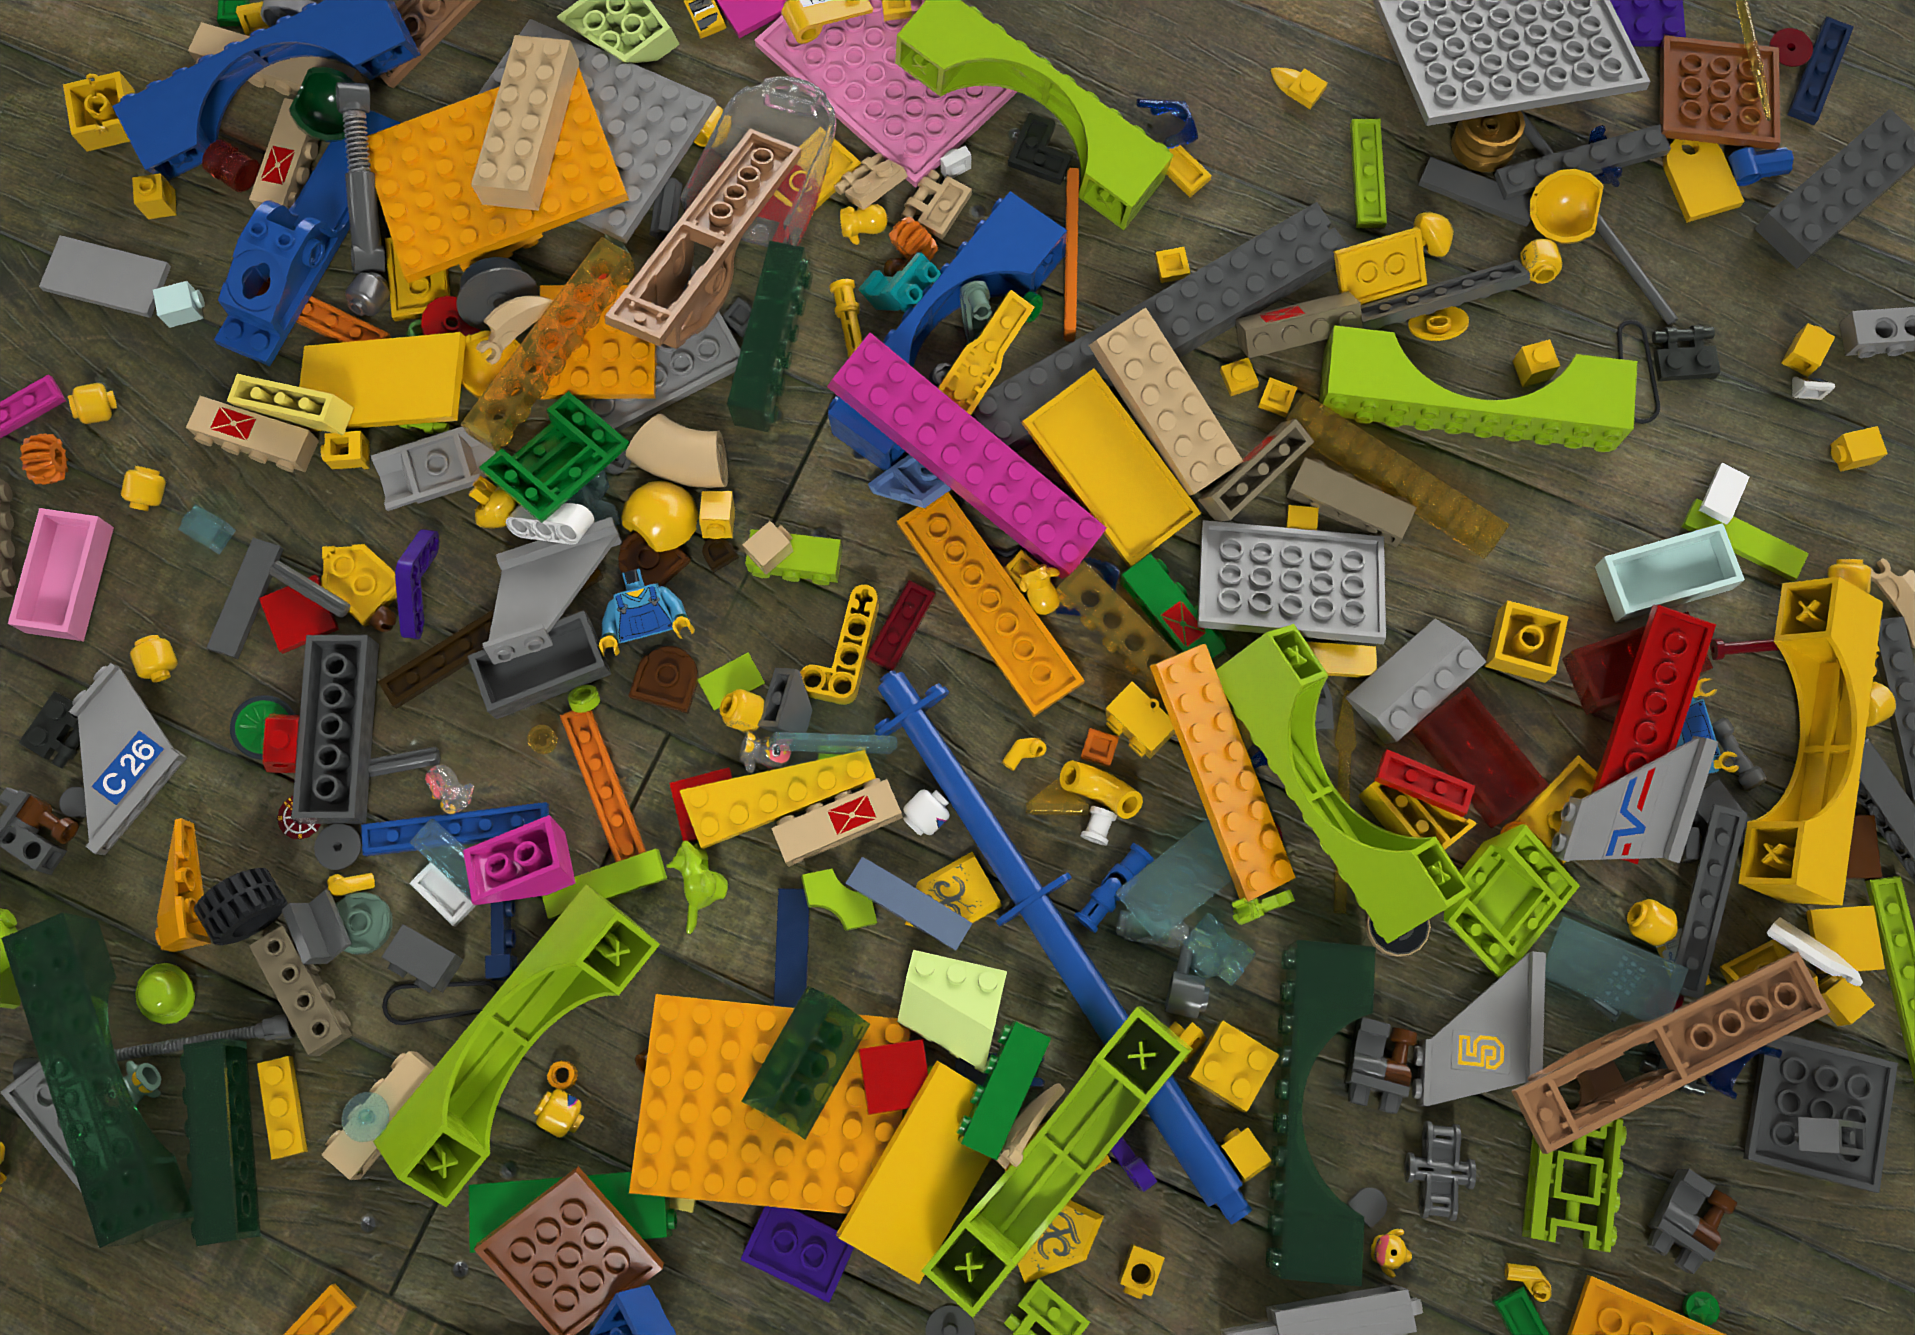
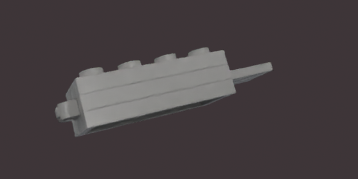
[1220,1284,1423,1335]

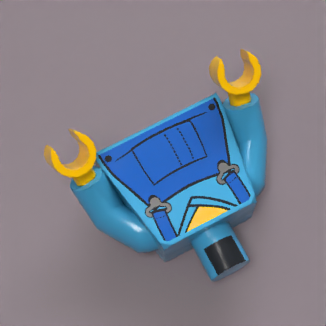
[599,569,695,657]
[1676,678,1739,774]

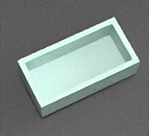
[1595,523,1745,623]

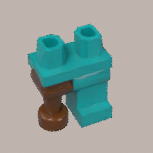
[858,252,941,312]

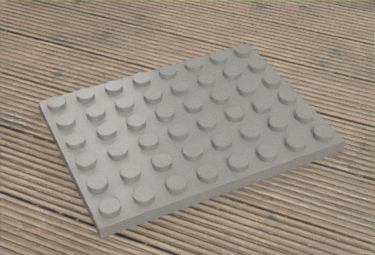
[1373,0,1651,126]
[478,19,717,244]

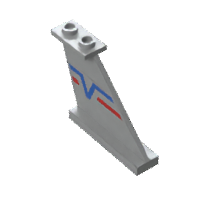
[1551,736,1718,863]

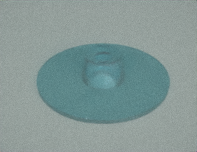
[342,1092,389,1142]

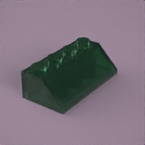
[741,986,870,1140]

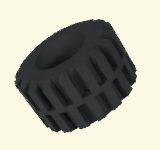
[194,868,288,946]

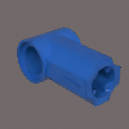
[1728,147,1794,186]

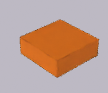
[1080,728,1119,768]

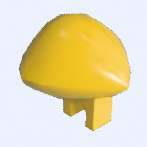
[1413,212,1454,257]
[469,476,517,528]

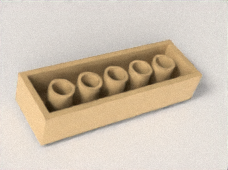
[471,35,580,211]
[1088,308,1243,496]

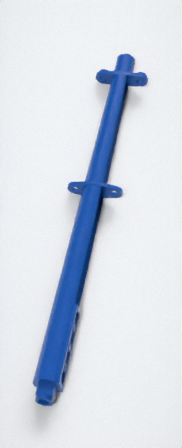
[874,670,1252,1224]

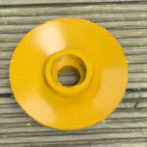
[1408,306,1469,341]

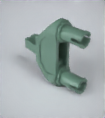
[959,281,992,344]

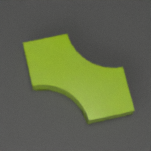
[801,868,877,931]

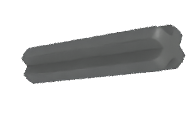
[269,561,351,618]
[368,747,441,777]

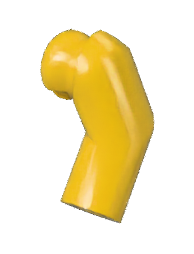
[1001,738,1047,771]
[327,873,375,897]
[1505,1263,1552,1302]

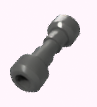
[1711,717,1767,791]

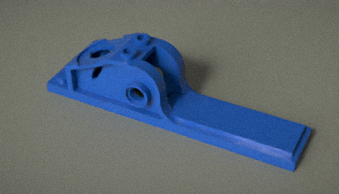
[214,110,401,367]

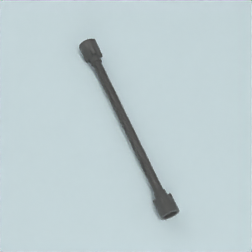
[13,1014,296,1080]

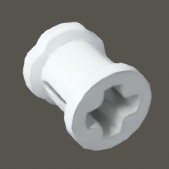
[1080,806,1117,846]

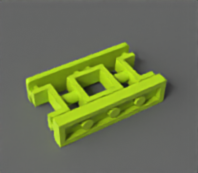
[1522,1118,1627,1253]

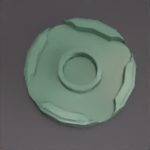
[336,891,393,955]

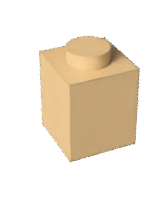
[742,521,793,575]

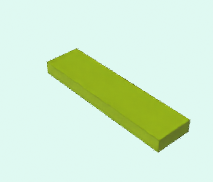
[1350,119,1387,228]
[1681,499,1809,582]
[542,848,667,919]

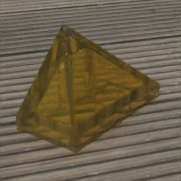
[1025,779,1089,816]

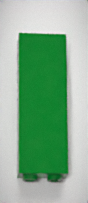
[469,1172,677,1253]

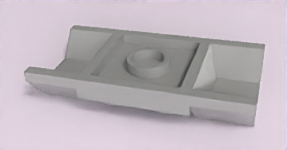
[371,419,498,511]

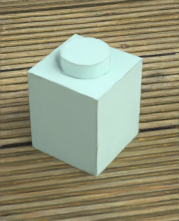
[153,281,205,328]

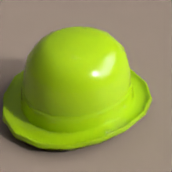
[135,963,195,1025]

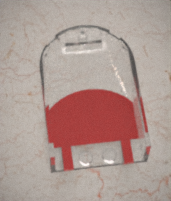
[680,76,836,255]

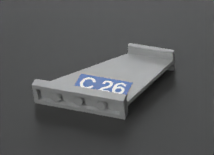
[69,663,187,855]

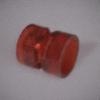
[202,139,260,193]

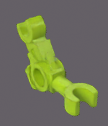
[1232,889,1295,925]

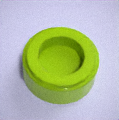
[567,685,600,713]

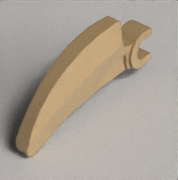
[476,296,559,364]
[1870,558,1915,649]
[996,1083,1065,1169]

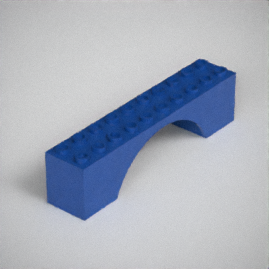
[112,0,421,181]
[828,191,1067,472]

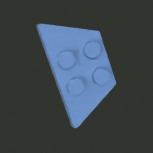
[868,454,951,508]

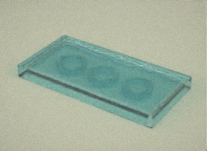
[1115,818,1232,942]
[1545,916,1689,1021]

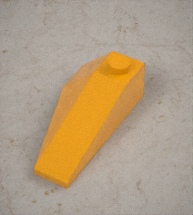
[155,818,211,952]

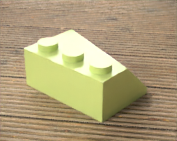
[557,0,680,64]
[897,950,1007,1074]

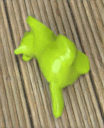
[666,840,728,934]

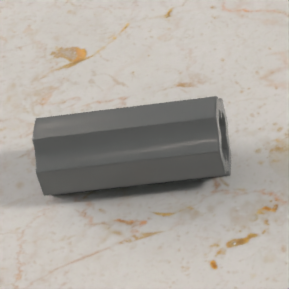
[649,177,683,241]

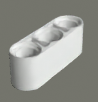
[506,503,594,545]

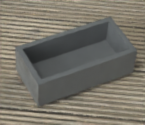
[468,611,611,719]

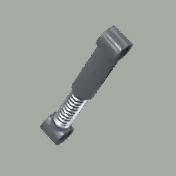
[336,83,385,274]

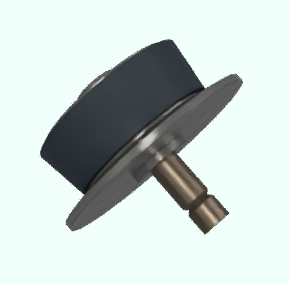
[456,257,539,331]

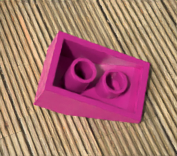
[463,815,576,905]

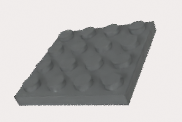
[1743,1035,1898,1193]

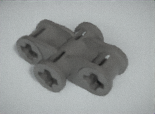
[1404,1121,1476,1221]

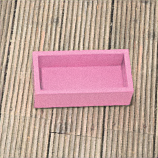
[8,508,114,642]

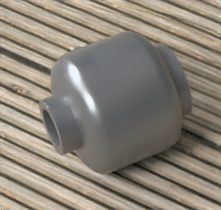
[345,272,390,316]

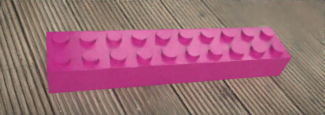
[827,333,1107,579]

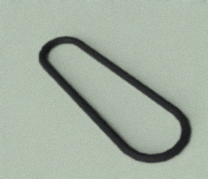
[1617,320,1660,424]
[382,981,499,1025]

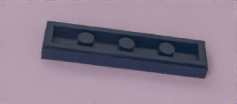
[1787,17,1854,125]
[774,888,810,1009]

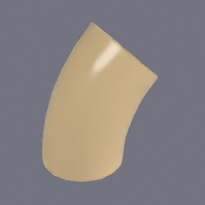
[625,414,728,488]

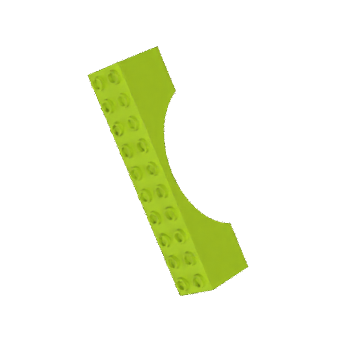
[895,0,1174,230]
[1318,325,1637,452]
[1216,624,1472,944]
[373,884,660,1208]
[922,1006,1193,1318]

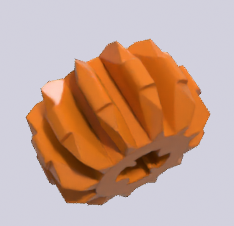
[889,217,938,261]
[20,433,68,485]

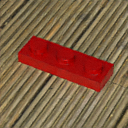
[1374,749,1475,817]

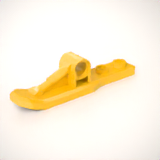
[938,290,1035,415]

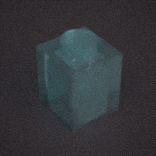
[178,504,236,555]

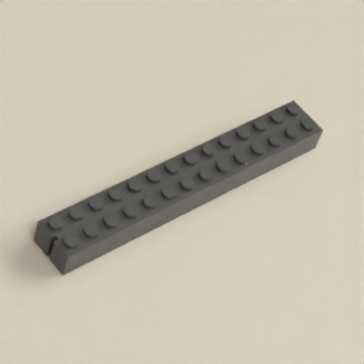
[971,202,1348,453]

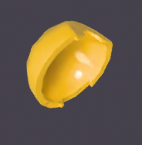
[1530,169,1604,244]
[461,331,528,405]
[621,481,699,552]

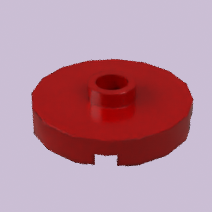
[421,296,481,336]

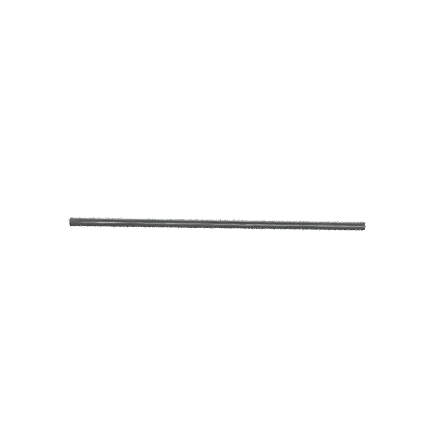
[1521,110,1678,326]

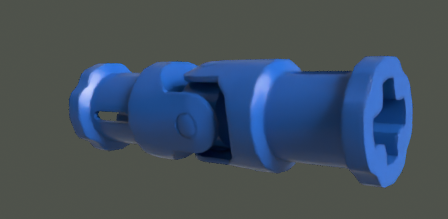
[1073,843,1155,933]

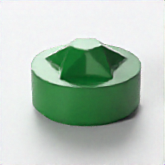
[1023,291,1043,323]
[1682,1291,1720,1326]

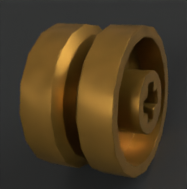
[1451,111,1525,172]

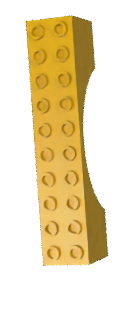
[1738,577,1883,905]

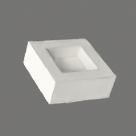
[940,145,971,178]

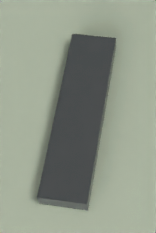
[1418,157,1532,227]
[206,538,284,659]

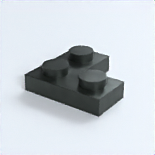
[1008,113,1072,185]

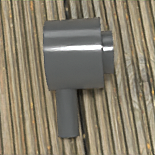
[1165,945,1210,1019]

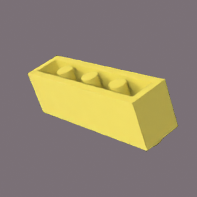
[227,374,354,435]

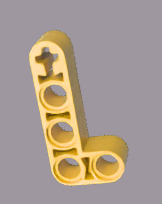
[800,585,879,705]

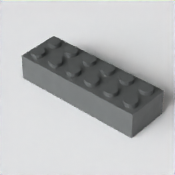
[1755,109,1915,269]
[292,635,379,824]

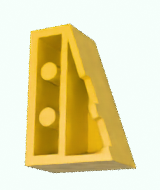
[1358,781,1477,850]

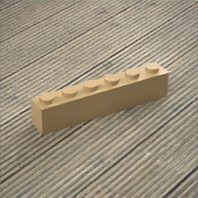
[188,22,366,96]

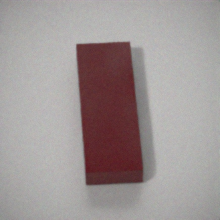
[866,580,936,672]

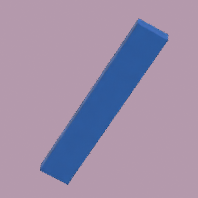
[361,802,550,856]

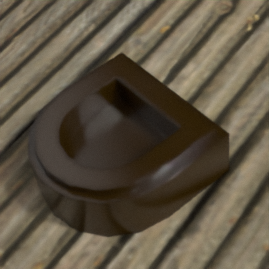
[702,538,739,573]

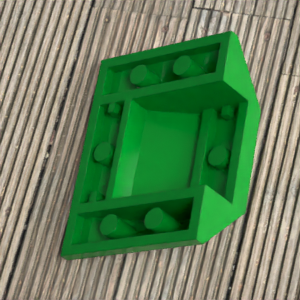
[479,391,630,523]

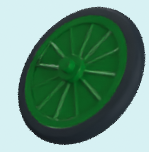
[230,695,295,760]

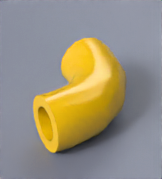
[1060,760,1143,819]

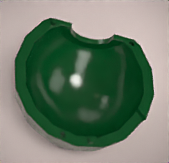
[289,67,355,142]

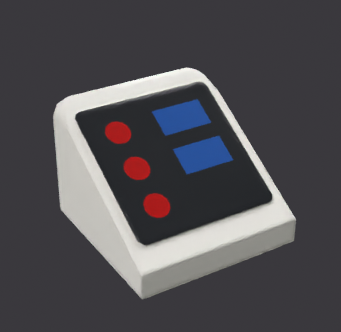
[1792,377,1835,400]

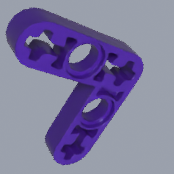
[395,529,439,639]
[1111,1137,1157,1192]

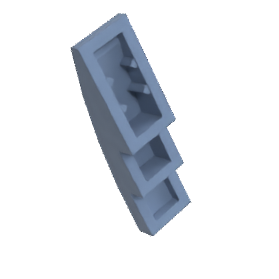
[845,857,973,951]

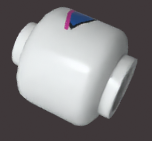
[903,789,950,836]

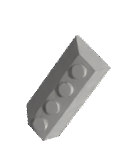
[1345,619,1487,744]

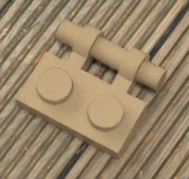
[834,153,908,210]
[901,169,972,240]

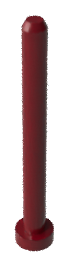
[1710,638,1779,660]

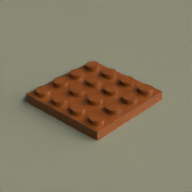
[1660,35,1780,150]
[474,1166,664,1335]

